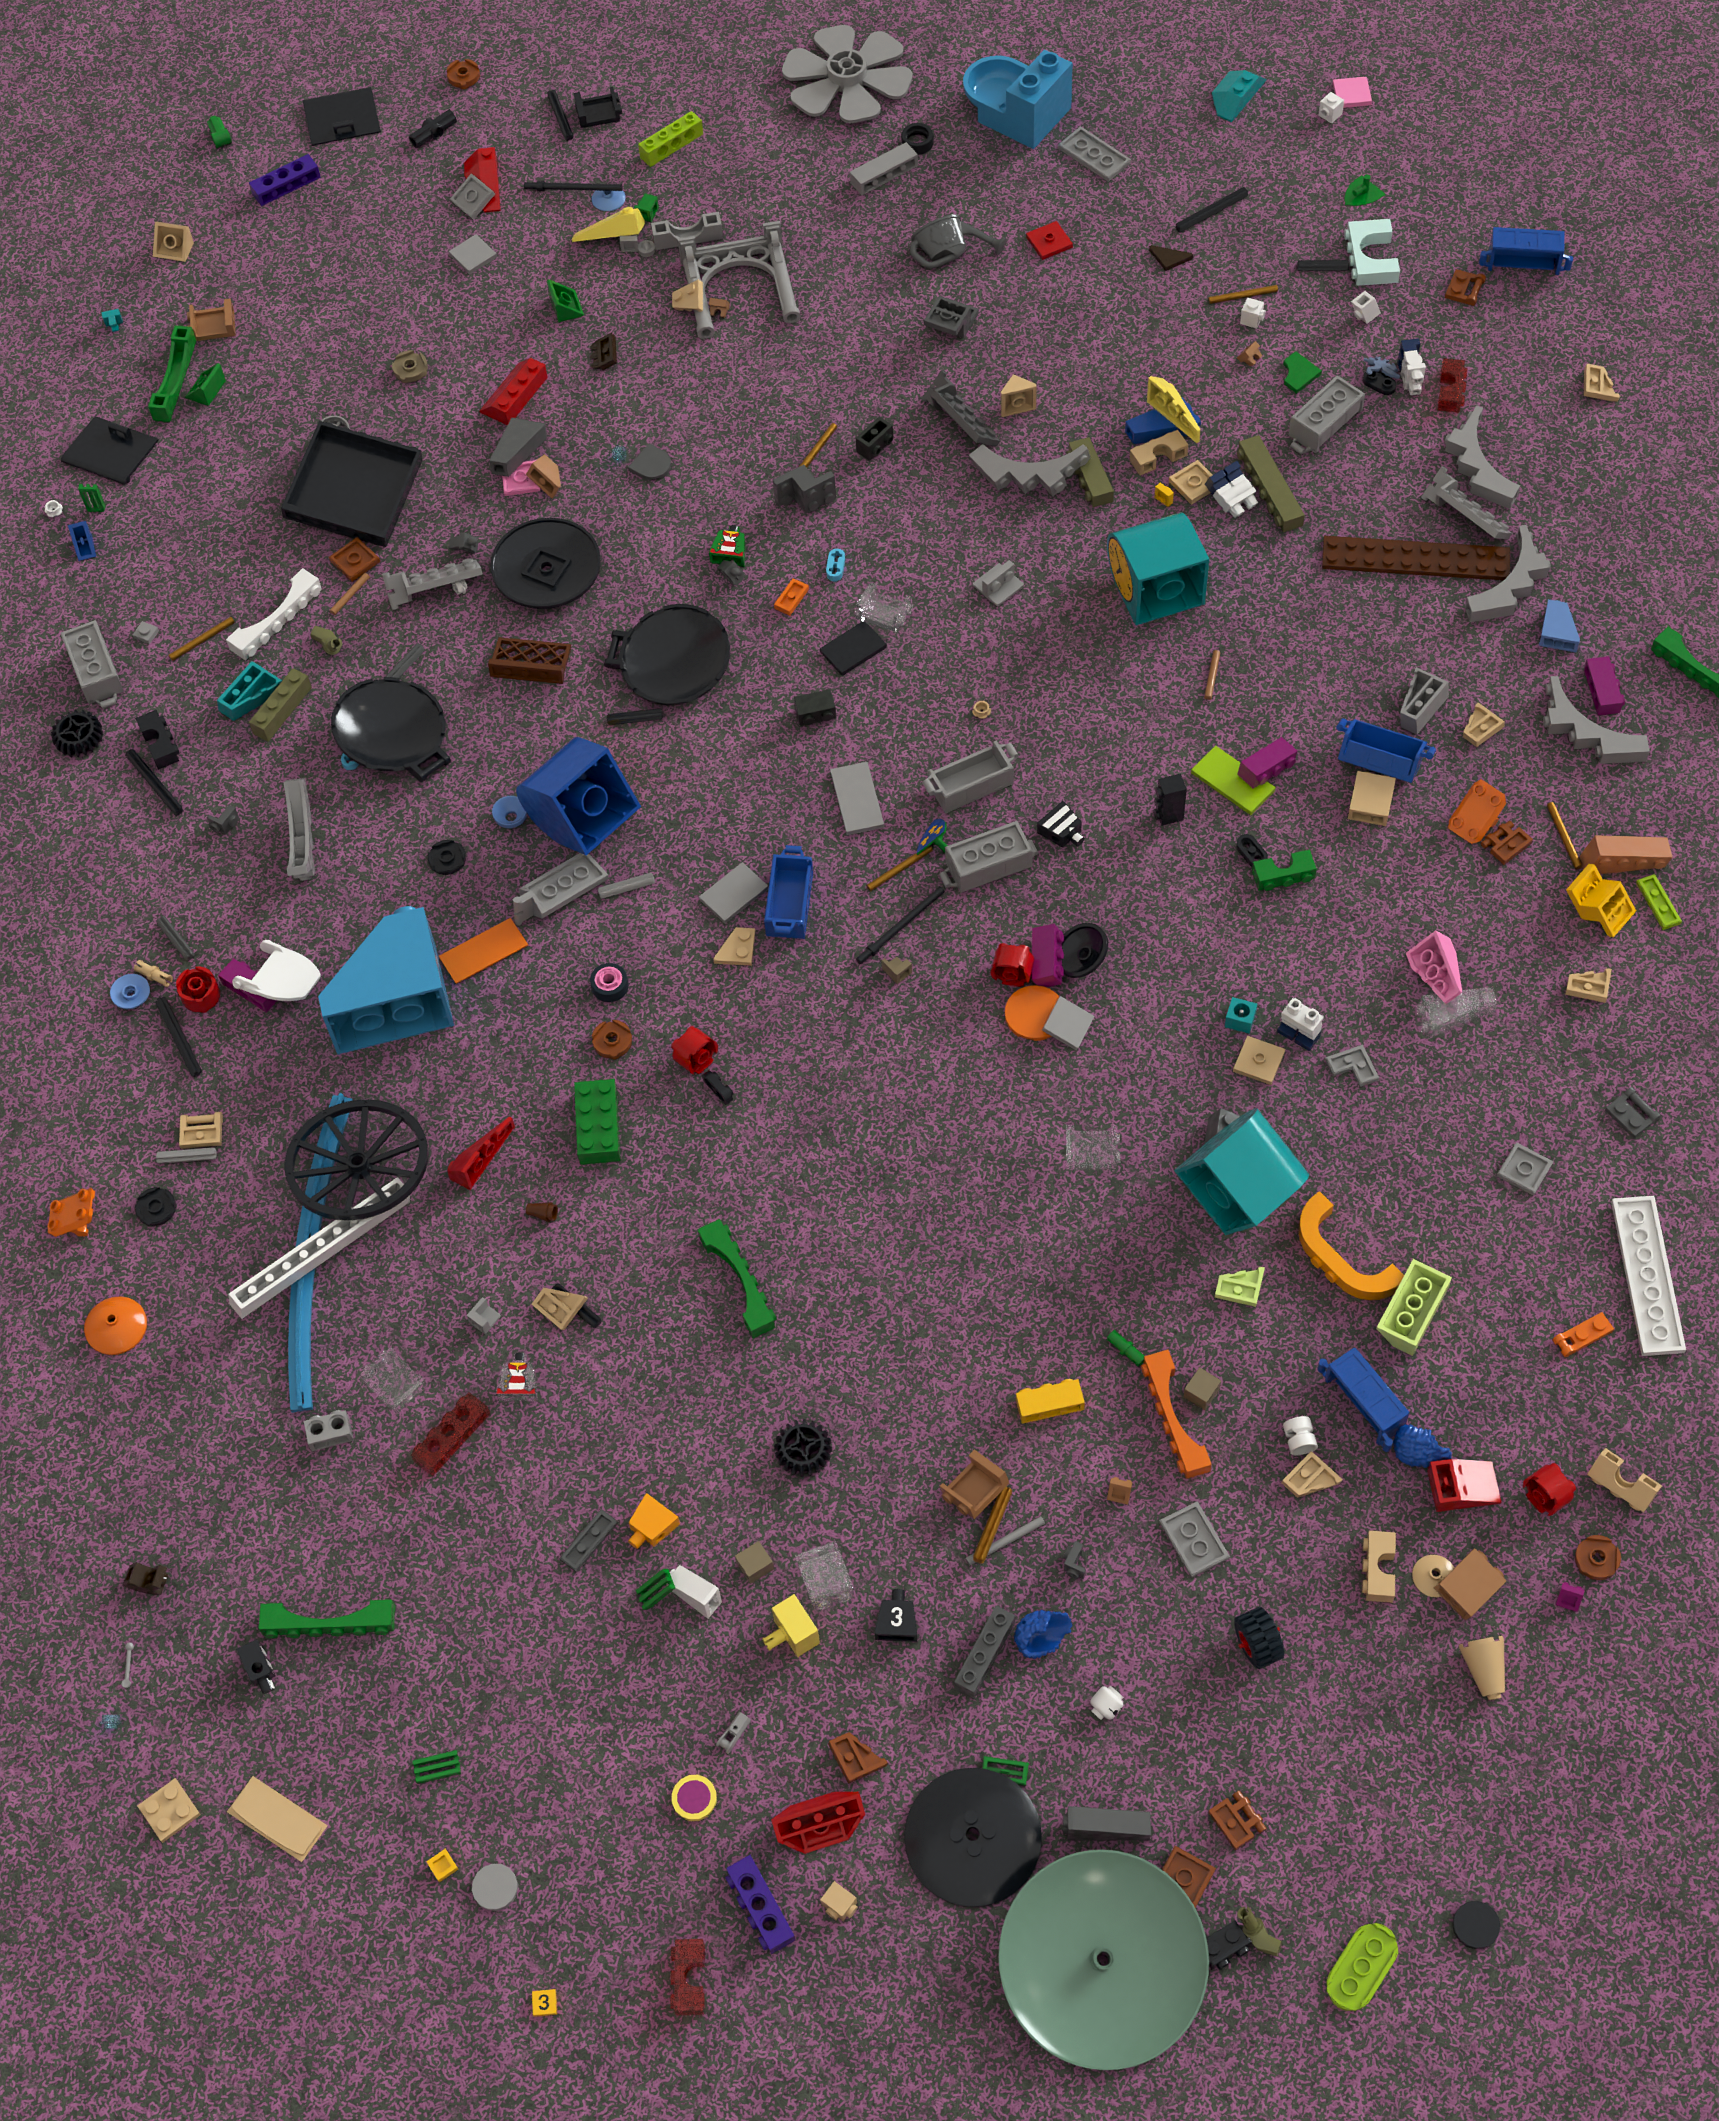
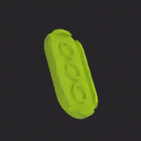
[1326,1923,1398,2011]

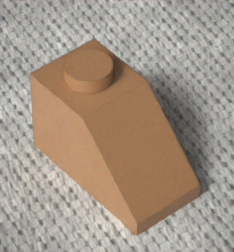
[526,454,561,499]

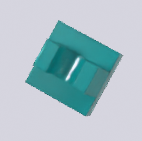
[101,309,123,332]

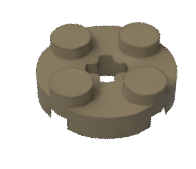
[392,350,428,383]

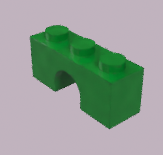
[1252,849,1317,891]

